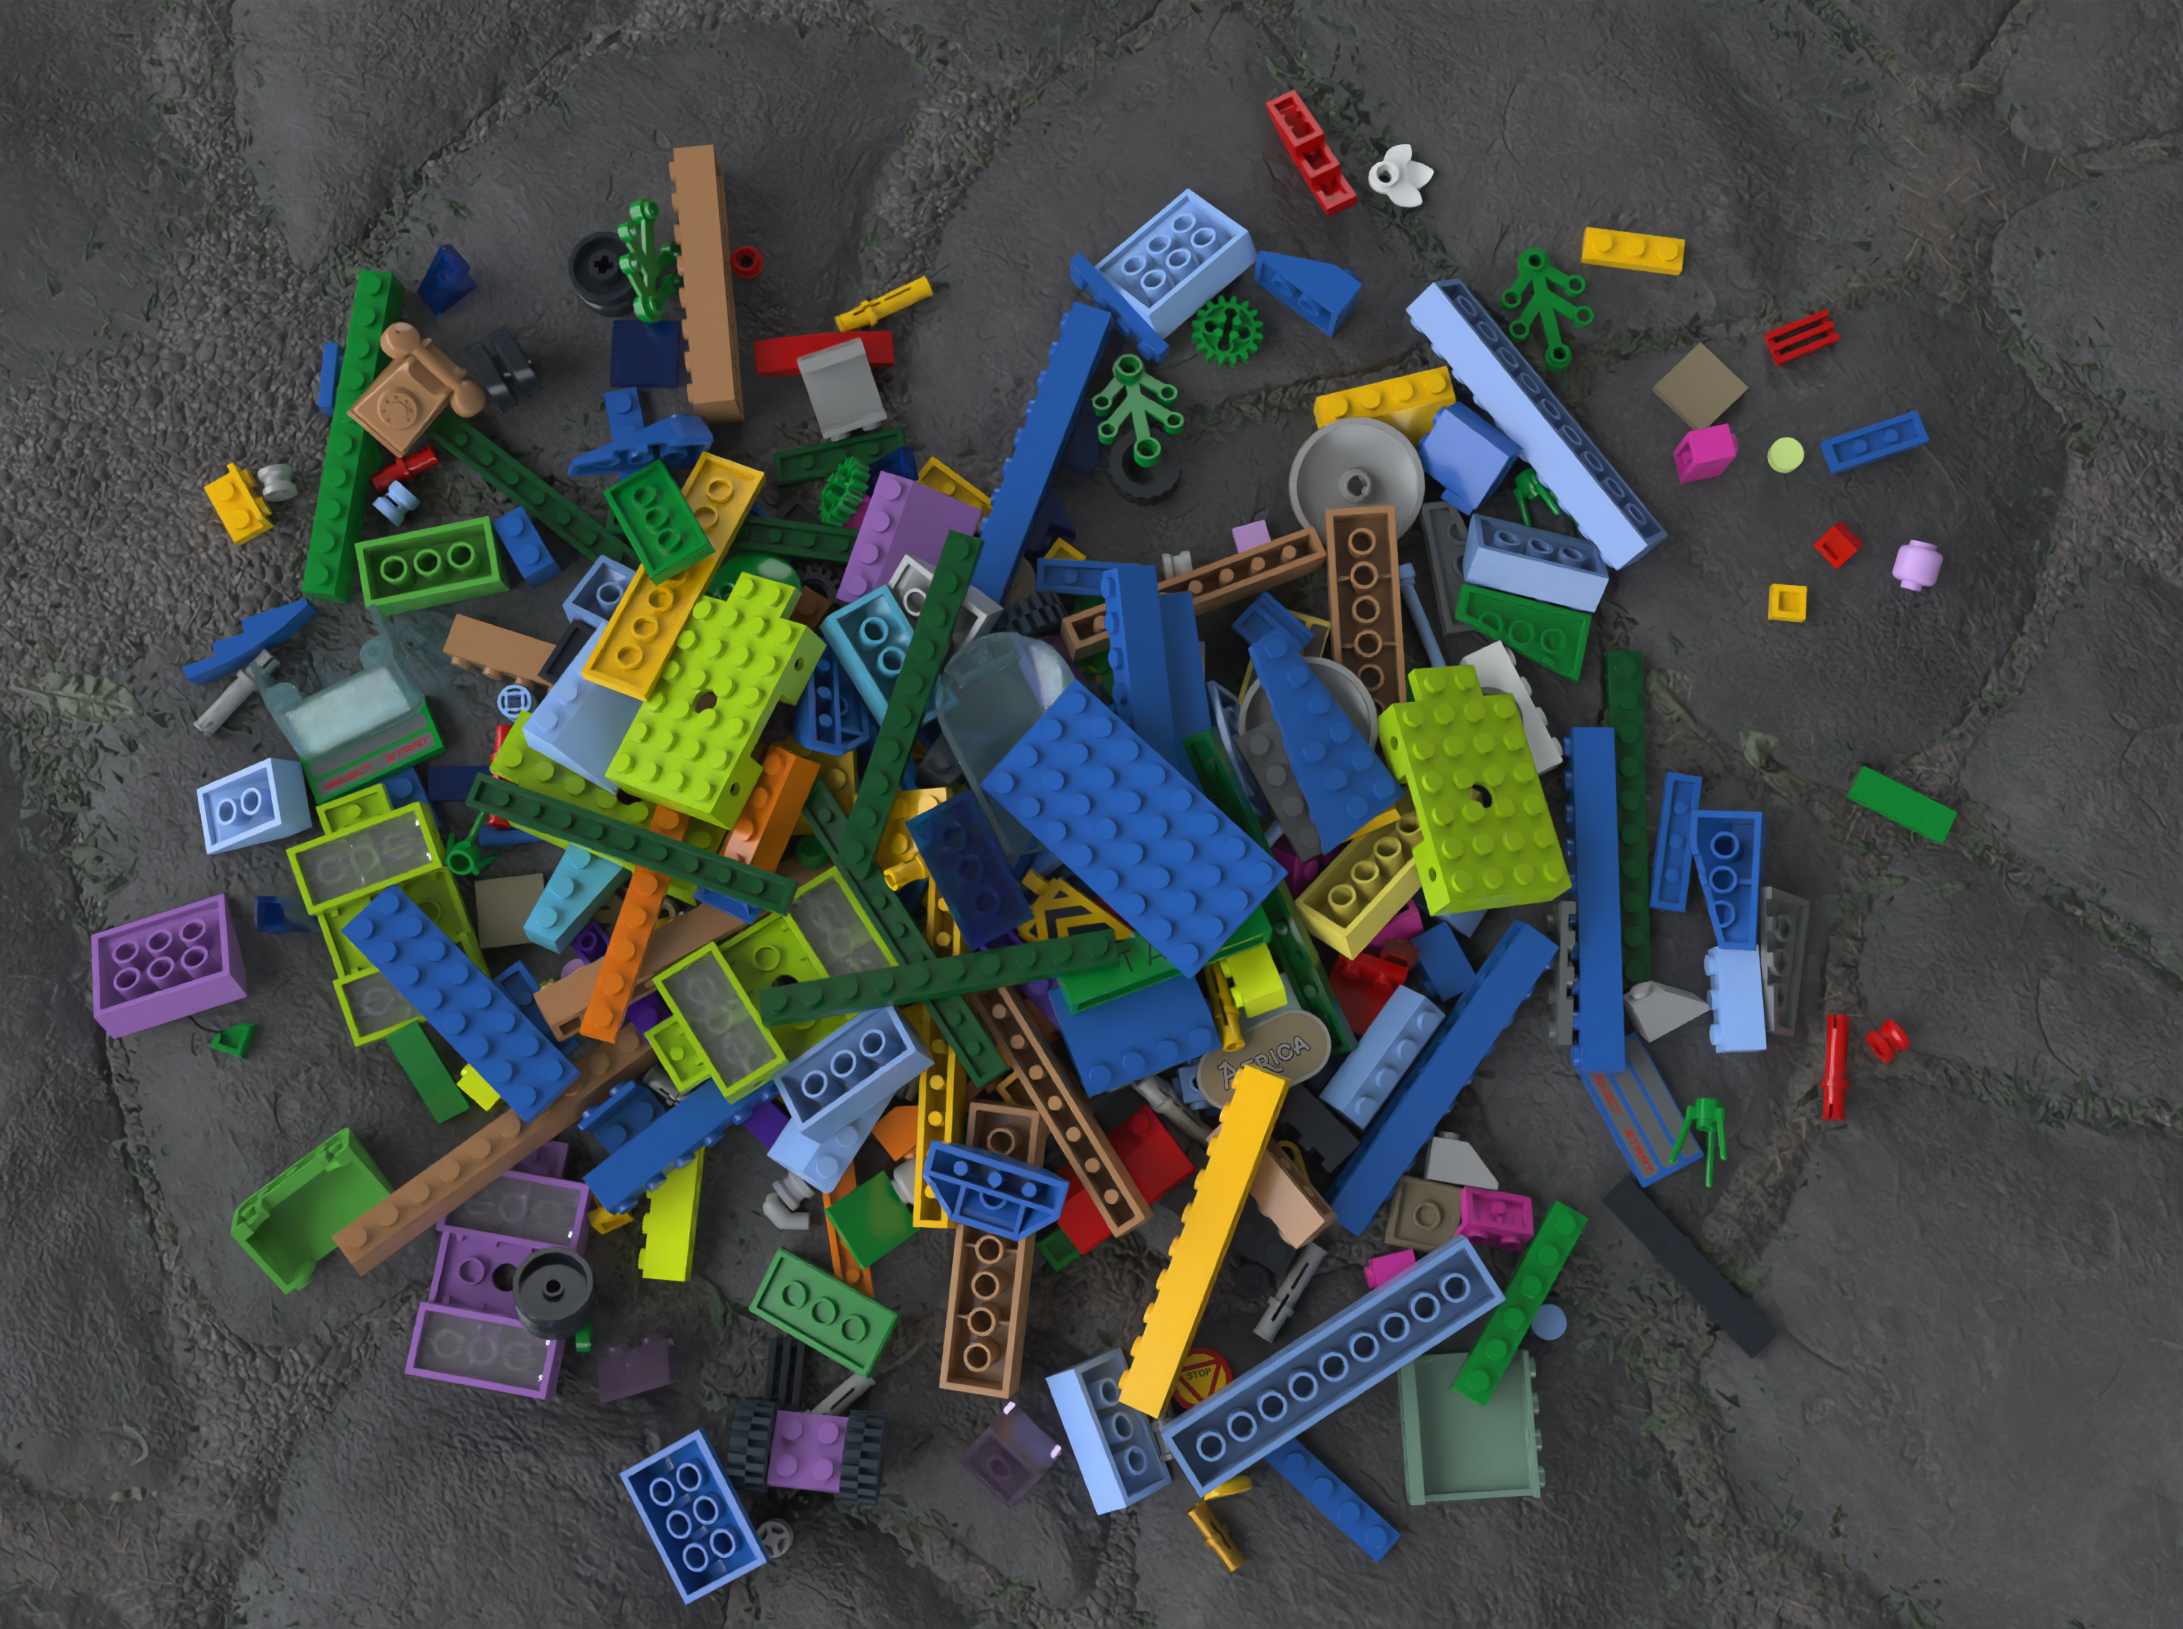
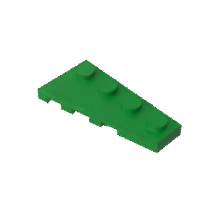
[1454,584,1592,682]

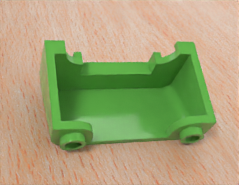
[230,1128,395,1295]

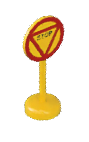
[1173,1348,1253,1500]

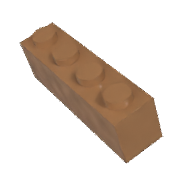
[1206,1123,1338,1249]

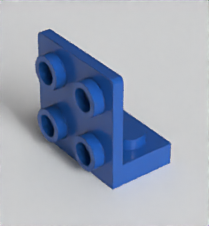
[577,1080,668,1155]

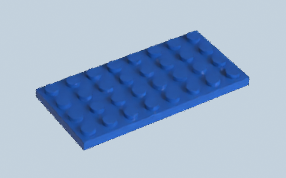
[980,678,1289,980]

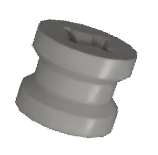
[257,464,298,502]
[1162,550,1193,581]
[772,1171,816,1211]
[756,1518,794,1558]

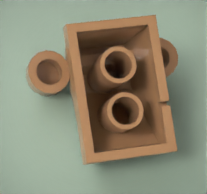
[346,322,486,459]

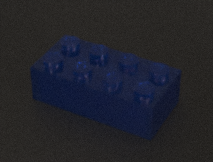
[904,789,1038,951]

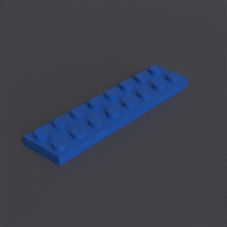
[341,884,582,1125]

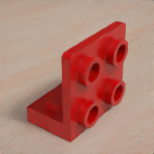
[1329,952,1409,1037]

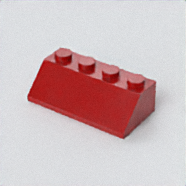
[1054,1103,1197,1255]

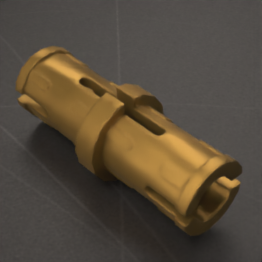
[1185,1499,1247,1573]

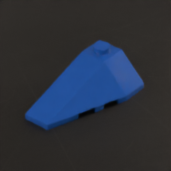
[568,413,714,477]
[1689,810,1767,951]

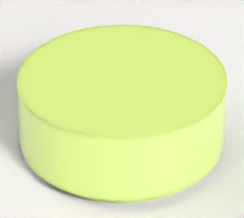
[1767,437,1804,473]

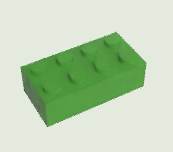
[355,516,510,618]

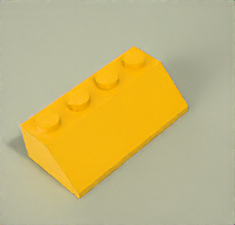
[1313,366,1456,451]

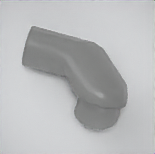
[763,1192,811,1230]

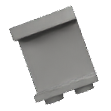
[796,337,887,442]

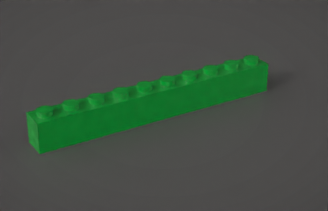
[301,269,405,605]

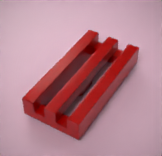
[1763,309,1841,366]

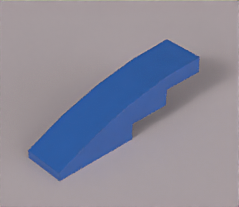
[183,598,319,686]

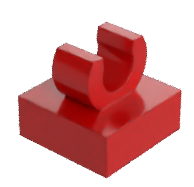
[1813,521,1863,569]

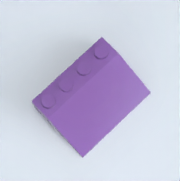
[836,471,982,608]
[91,893,248,1039]

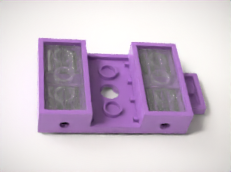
[404,1140,595,1399]

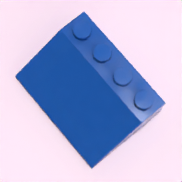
[1047,974,1222,1098]
[620,1427,771,1605]

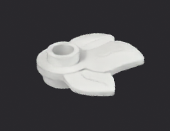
[1368,144,1434,208]

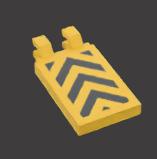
[1000,868,1135,943]

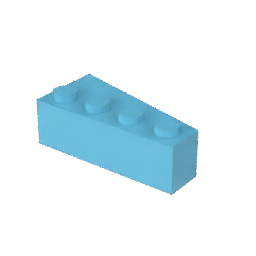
[523,844,632,954]

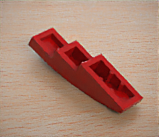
[1265,90,1357,218]
[753,331,895,376]

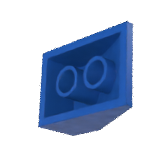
[1253,250,1362,339]

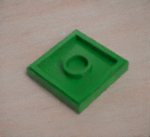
[824,1170,921,1270]

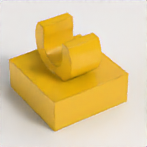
[587,1195,634,1235]

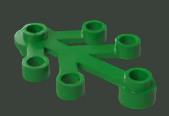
[618,198,684,323]
[1500,247,1594,373]
[1092,354,1184,468]

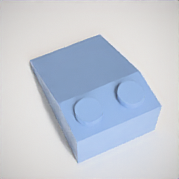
[197,758,312,855]

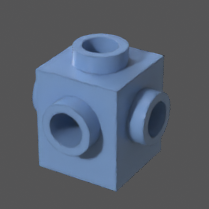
[1171,1058,1211,1111]

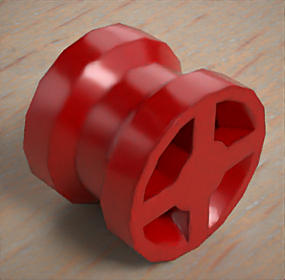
[1865,1019,1911,1063]

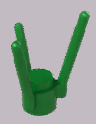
[1513,467,1579,527]
[442,812,500,875]
[1668,1098,1727,1188]

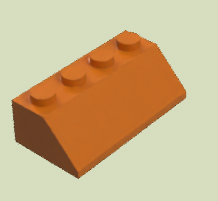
[718,740,821,873]

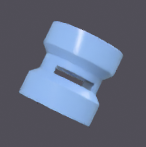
[372,480,421,527]
[497,685,539,723]

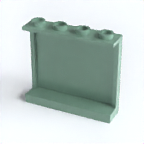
[1397,1349,1545,1505]

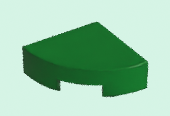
[209,1023,257,1058]

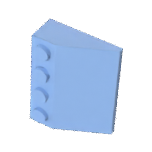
[1095,188,1257,339]
[522,622,643,795]

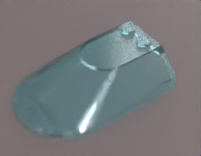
[935,632,1075,858]

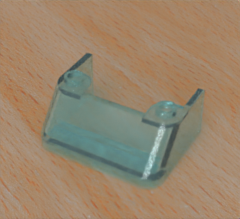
[249,604,425,762]

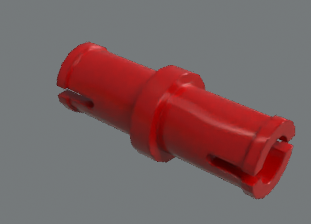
[370,444,441,493]

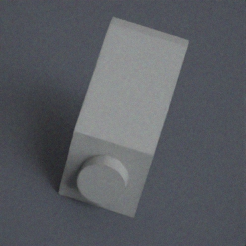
[1623,980,1710,1042]
[1423,1131,1499,1190]

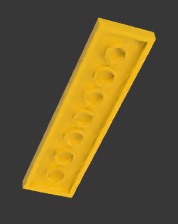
[581,451,766,702]

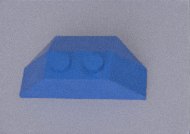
[792,637,869,756]
[922,1140,1070,1241]

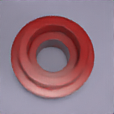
[730,246,764,279]

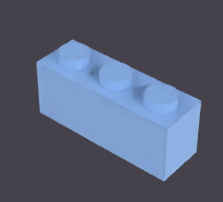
[1704,945,1767,1053]

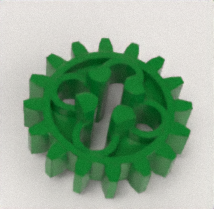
[1191,296,1263,369]
[818,456,871,528]

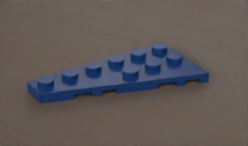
[1248,627,1406,855]

